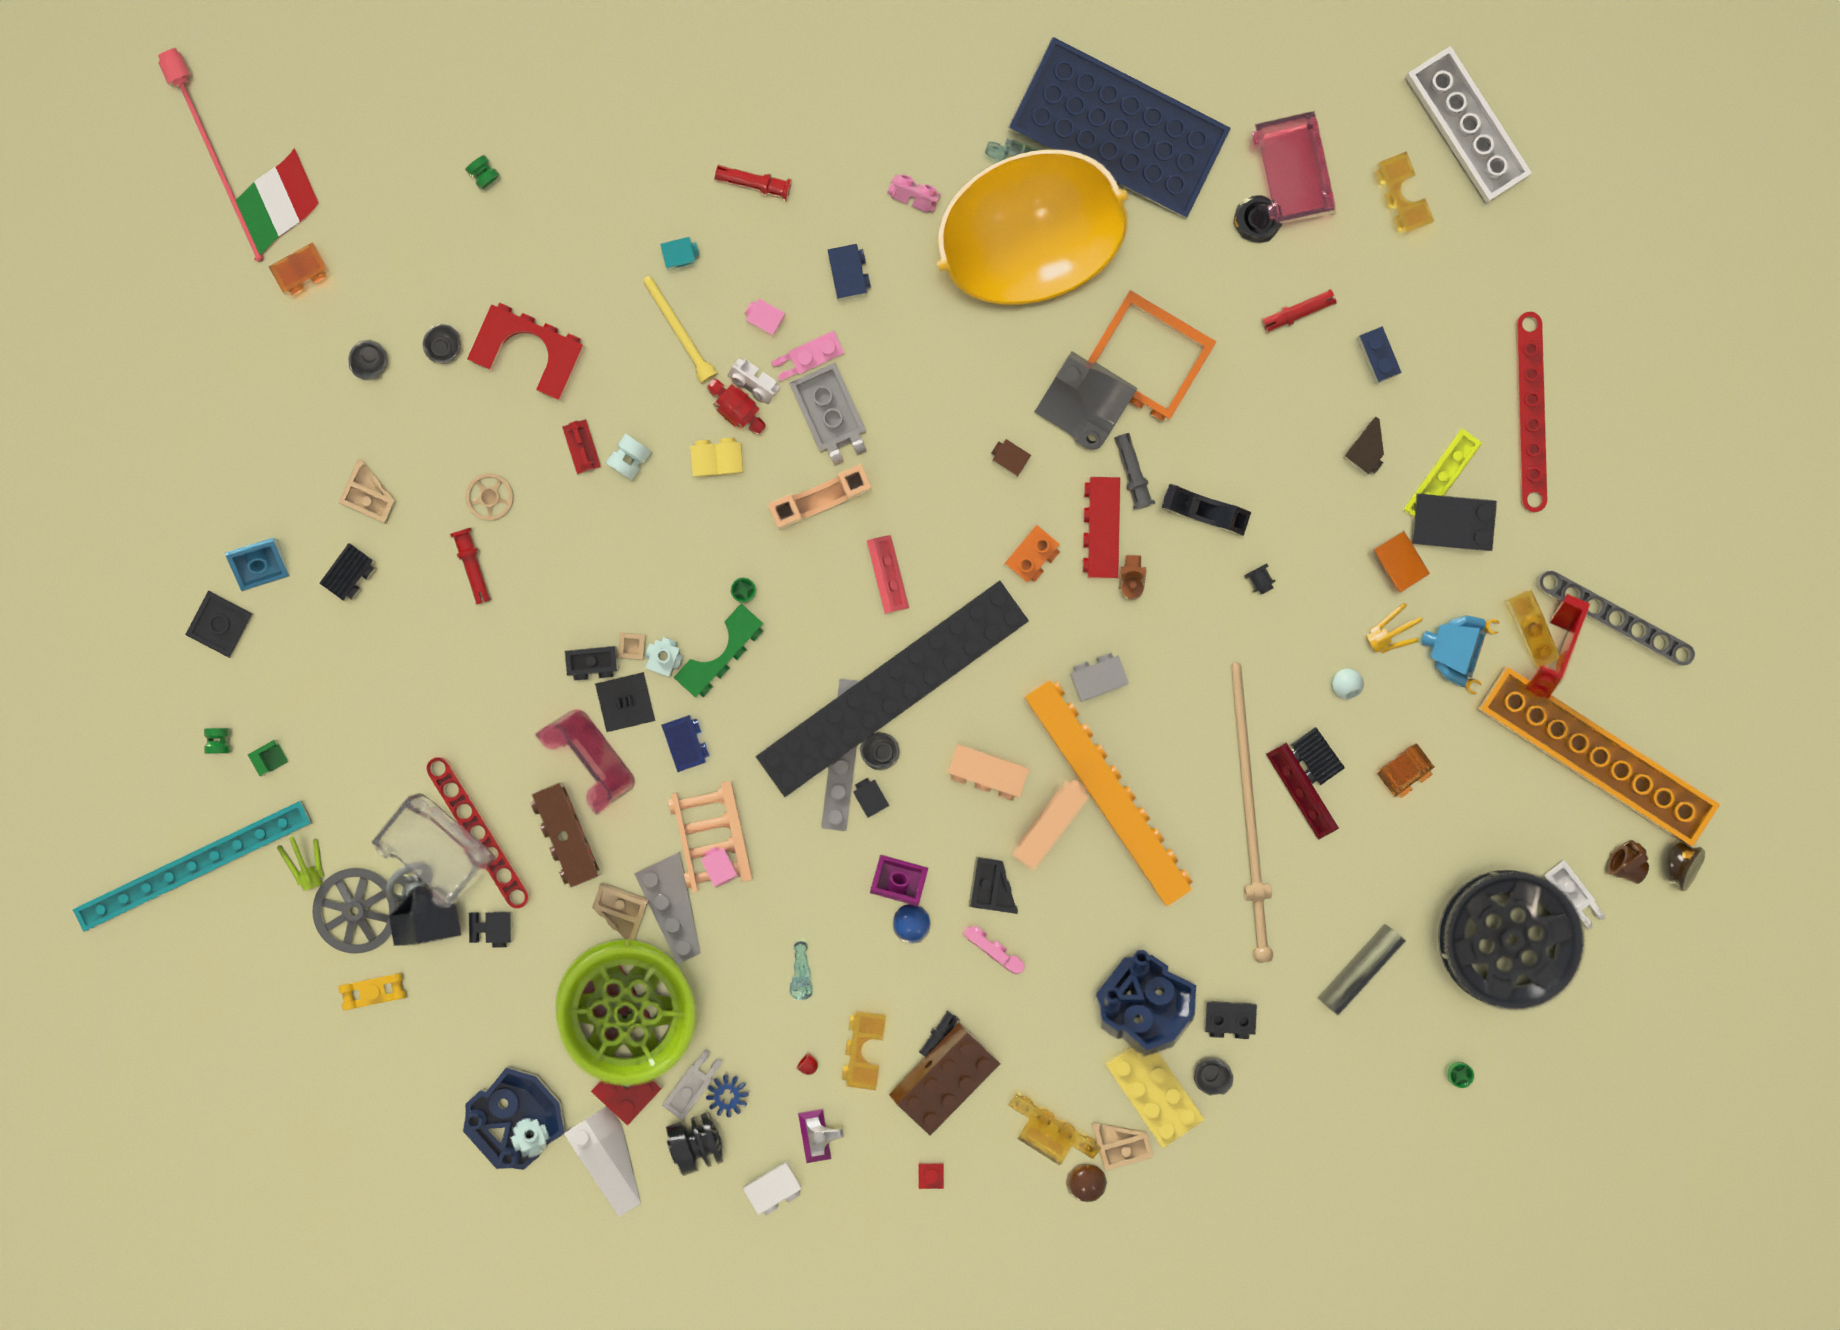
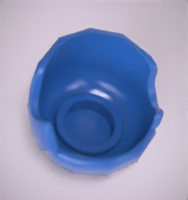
[893,904,931,945]

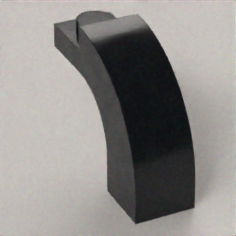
[1162,484,1251,536]

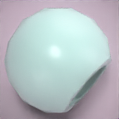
[1332,668,1364,700]

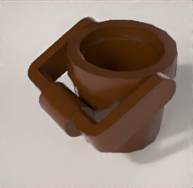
[1607,840,1649,884]

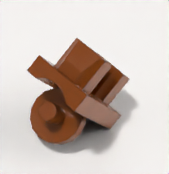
[1119,555,1146,600]

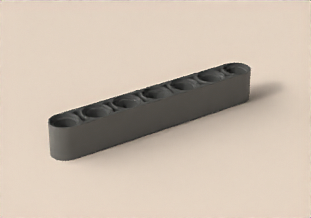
[1536,571,1695,666]

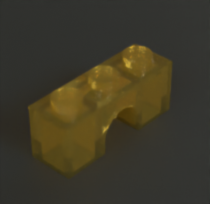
[1374,151,1434,235]
[842,1010,886,1090]

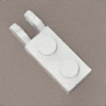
[1543,860,1605,930]
[662,1050,722,1120]

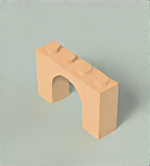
[768,464,872,530]

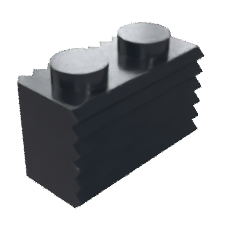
[319,543,375,602]
[1290,727,1345,785]

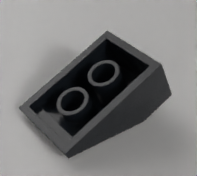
[1412,493,1497,551]

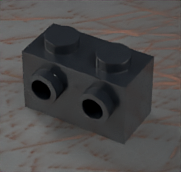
[565,646,619,681]
[1204,1001,1257,1039]

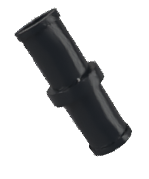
[919,1010,960,1057]

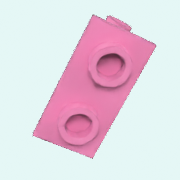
[887,174,941,213]

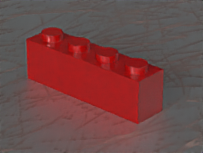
[1083,477,1120,579]

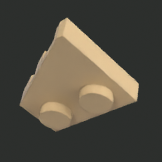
[338,458,395,523]
[592,883,649,940]
[1092,1123,1154,1171]

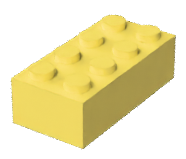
[1105,1046,1205,1148]

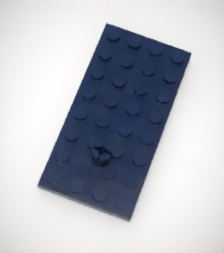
[1008,37,1231,218]

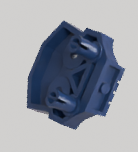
[1095,950,1196,1056]
[463,1067,565,1170]

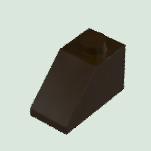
[1343,416,1384,476]

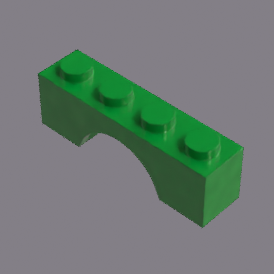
[673,603,764,698]

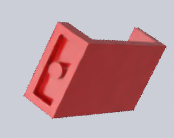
[1525,594,1590,699]

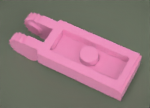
[771,330,844,381]
[962,926,1025,974]

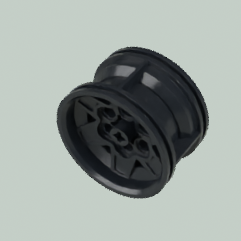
[1438,870,1584,1010]

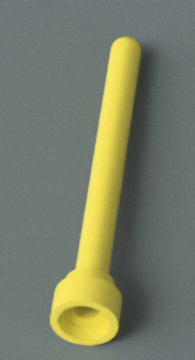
[643,276,718,384]

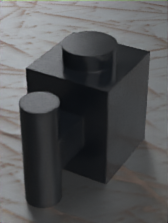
[469,911,513,948]

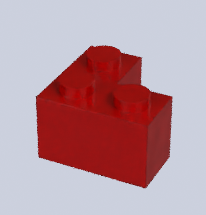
[590,1079,663,1126]

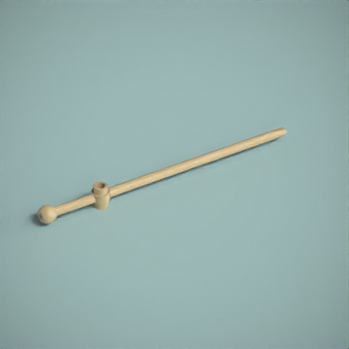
[1231,662,1273,963]

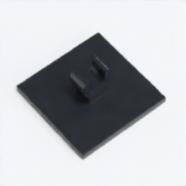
[595,672,655,732]

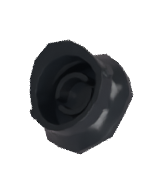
[1233,195,1282,243]

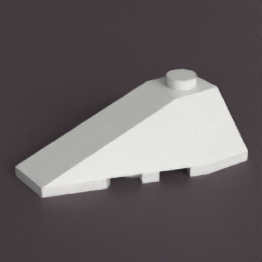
[564,1106,641,1217]

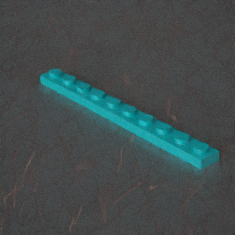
[73,801,312,932]

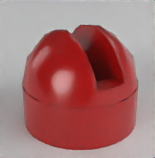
[796,1053,818,1075]

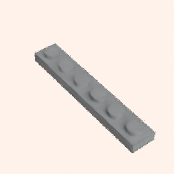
[821,679,859,831]

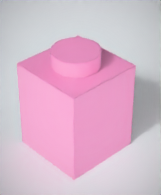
[745,298,785,337]
[701,847,739,888]

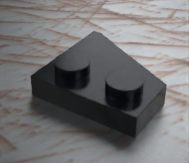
[969,857,1018,914]

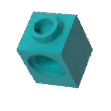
[660,237,700,271]

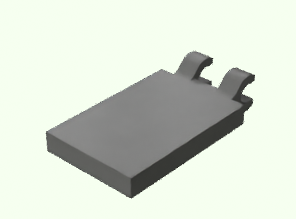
[790,363,867,465]

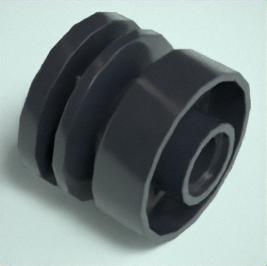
[666,1112,724,1176]

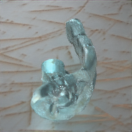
[789,941,813,1000]

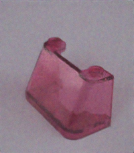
[1252,111,1337,224]
[535,709,635,815]

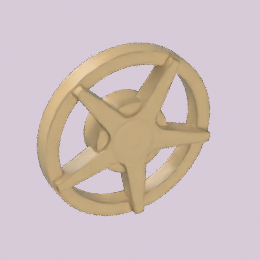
[465,473,513,521]

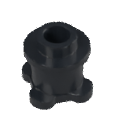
[1244,563,1276,595]

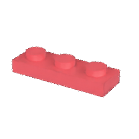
[867,535,909,614]

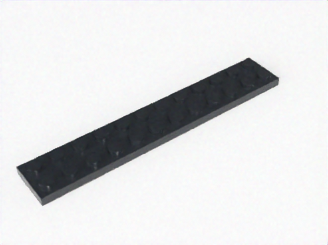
[755,580,1029,797]

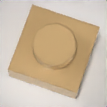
[618,633,646,660]

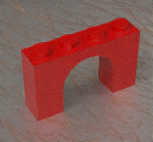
[467,303,585,402]

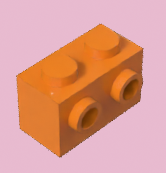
[1004,525,1060,583]

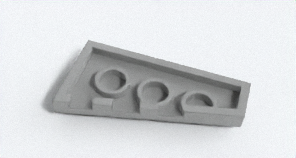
[634,852,701,964]

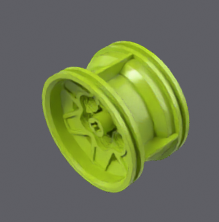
[556,939,695,1085]

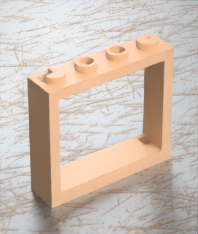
[1011,780,1089,870]

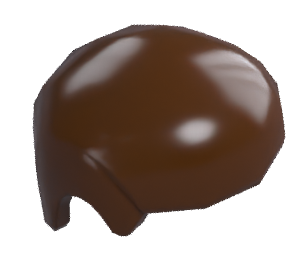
[1066,1164,1107,1202]

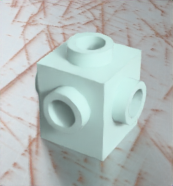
[645,637,683,677]
[511,1118,549,1157]

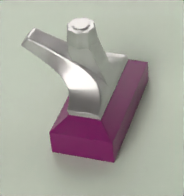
[798,1109,844,1163]

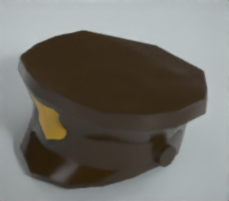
[1669,842,1705,891]

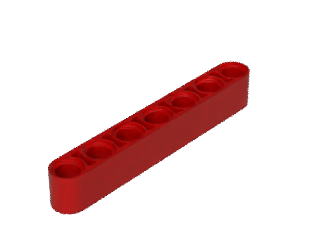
[426,757,530,909]

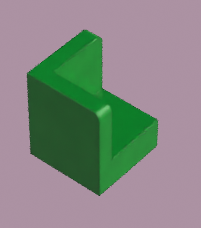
[247,740,288,777]

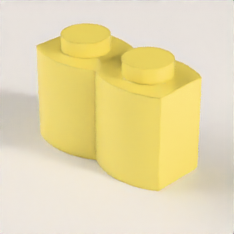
[690,438,743,477]

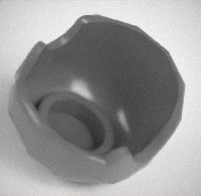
[422,324,460,364]
[348,339,387,380]
[860,732,900,770]
[1194,1057,1234,1096]

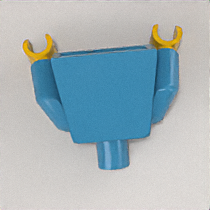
[1422,615,1499,694]

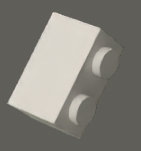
[743,1161,802,1215]

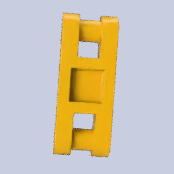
[338,973,407,1011]

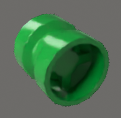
[465,155,500,190]
[731,577,757,603]
[204,728,230,754]
[1447,1062,1474,1088]

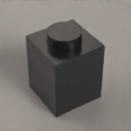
[853,778,890,818]

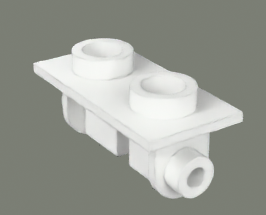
[727,358,780,404]

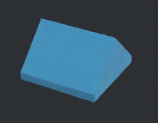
[225,538,289,591]

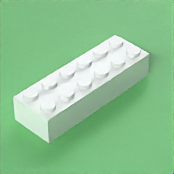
[1406,46,1532,203]

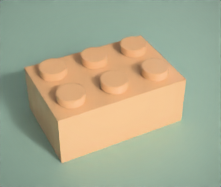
[947,744,1029,801]

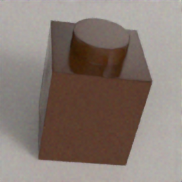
[991,439,1031,477]

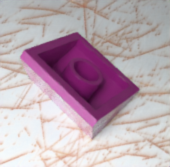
[870,855,929,906]

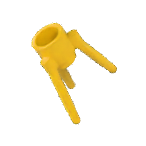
[1367,603,1423,654]

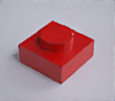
[918,1163,944,1189]

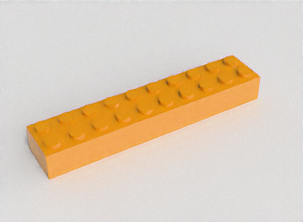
[1477,667,1720,847]
[1024,680,1193,907]

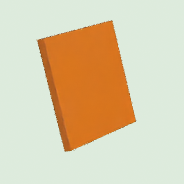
[1374,531,1430,593]

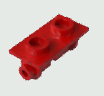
[562,419,601,474]

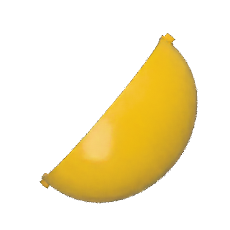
[937,150,1129,305]

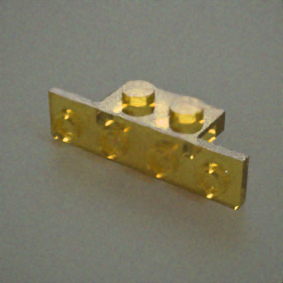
[1008,1094,1101,1166]

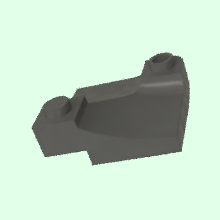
[1034,351,1138,450]

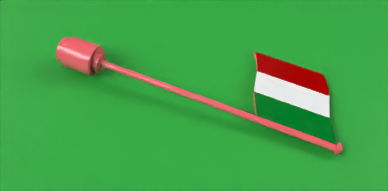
[158,48,319,262]

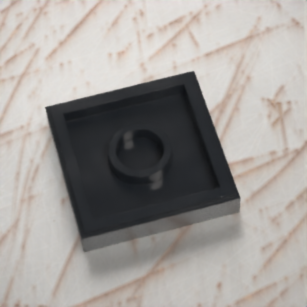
[185,590,254,658]

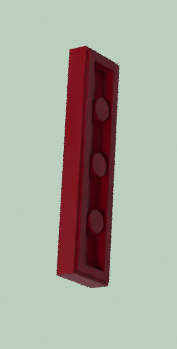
[1266,742,1339,840]

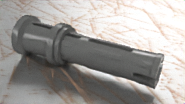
[1114,433,1155,510]

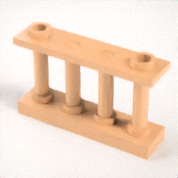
[668,781,753,893]

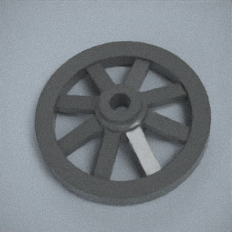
[312,868,398,954]

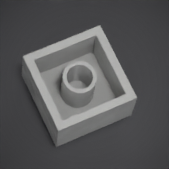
[1070,653,1129,702]

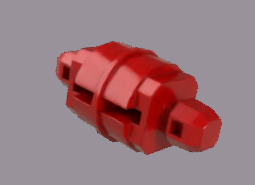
[707,379,766,434]

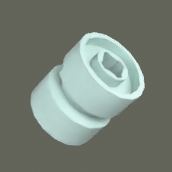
[605,434,652,481]

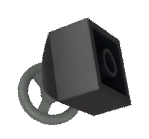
[386,863,461,946]

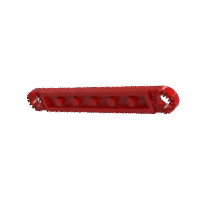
[1516,312,1547,513]

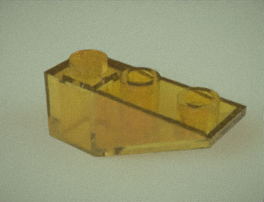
[1505,589,1559,669]

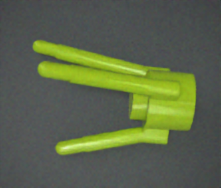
[277,836,324,891]

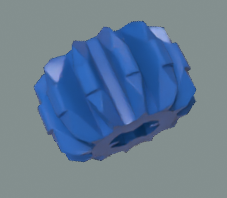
[706,1074,749,1118]

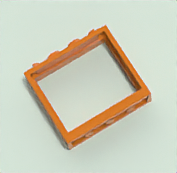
[1088,290,1216,422]

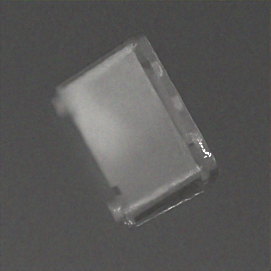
[371,793,495,908]

